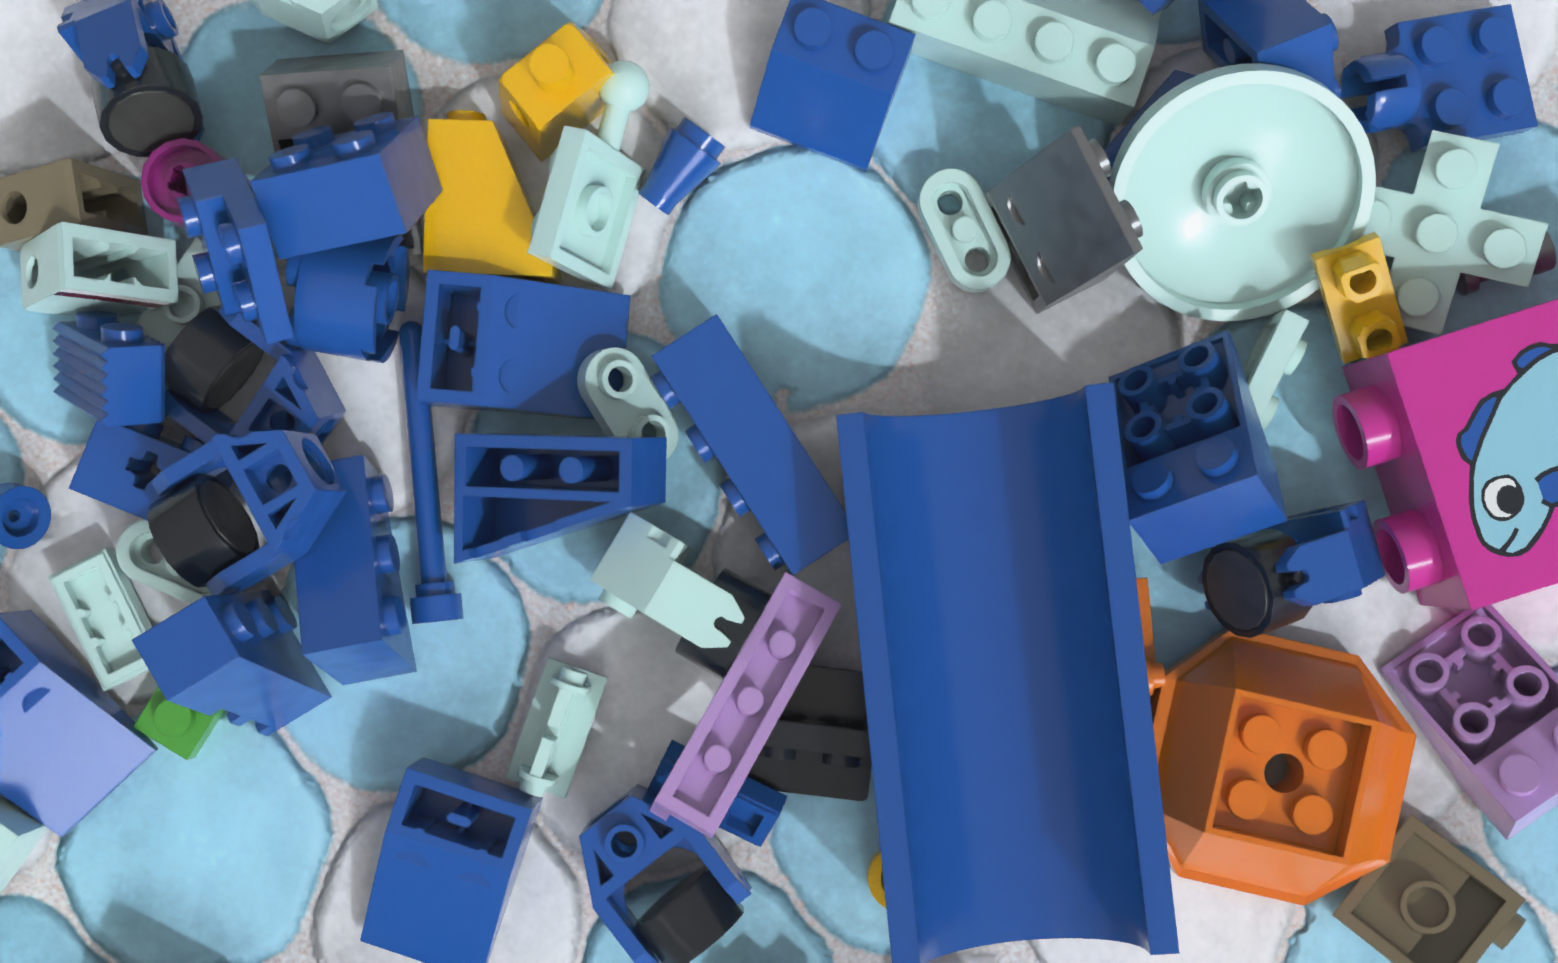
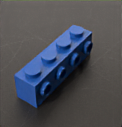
[650,314,849,575]

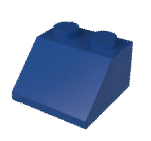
[750,0,916,172]

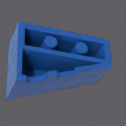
[454,433,667,564]
[132,590,332,736]

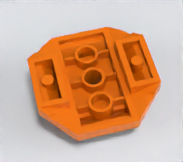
[1151,628,1417,906]

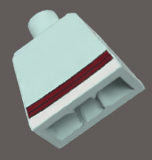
[20,222,179,317]

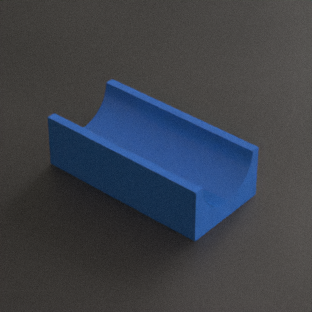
[836,382,1180,963]

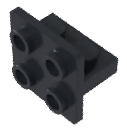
[747,665,872,801]

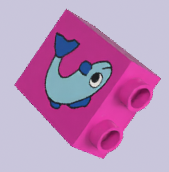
[1332,298,1558,611]

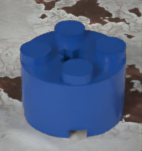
[285,235,410,363]

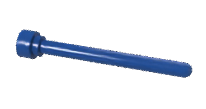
[399,321,464,624]

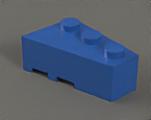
[294,455,417,685]

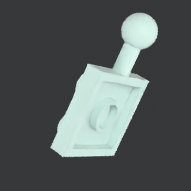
[528,60,650,290]

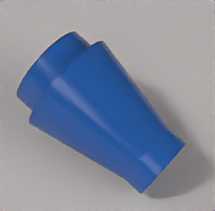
[638,116,725,215]

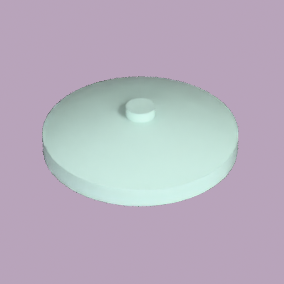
[1109,63,1376,321]

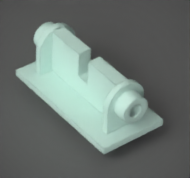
[505,657,608,799]

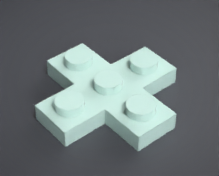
[1363,130,1549,335]

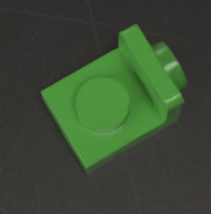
[133,686,225,760]

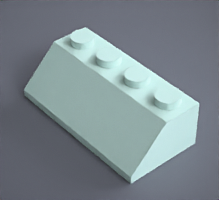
[888,0,1161,126]

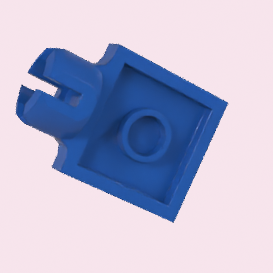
[1339,4,1538,153]

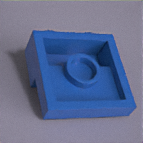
[176,157,294,344]

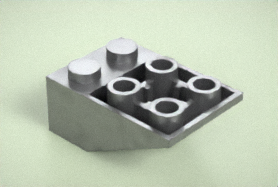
[259,50,423,255]
[985,125,1143,314]

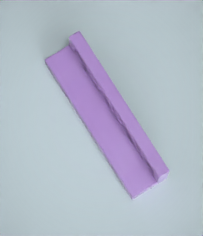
[650,572,842,838]

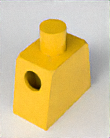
[498,22,615,162]

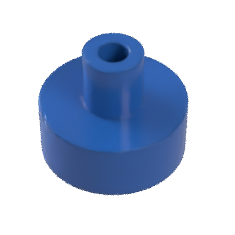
[0,482,51,549]

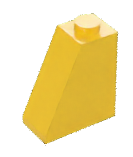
[423,110,561,285]

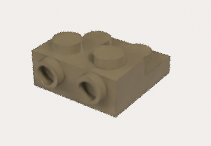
[1332,814,1526,963]

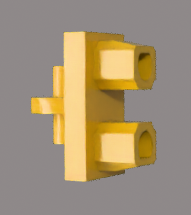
[1310,232,1408,364]

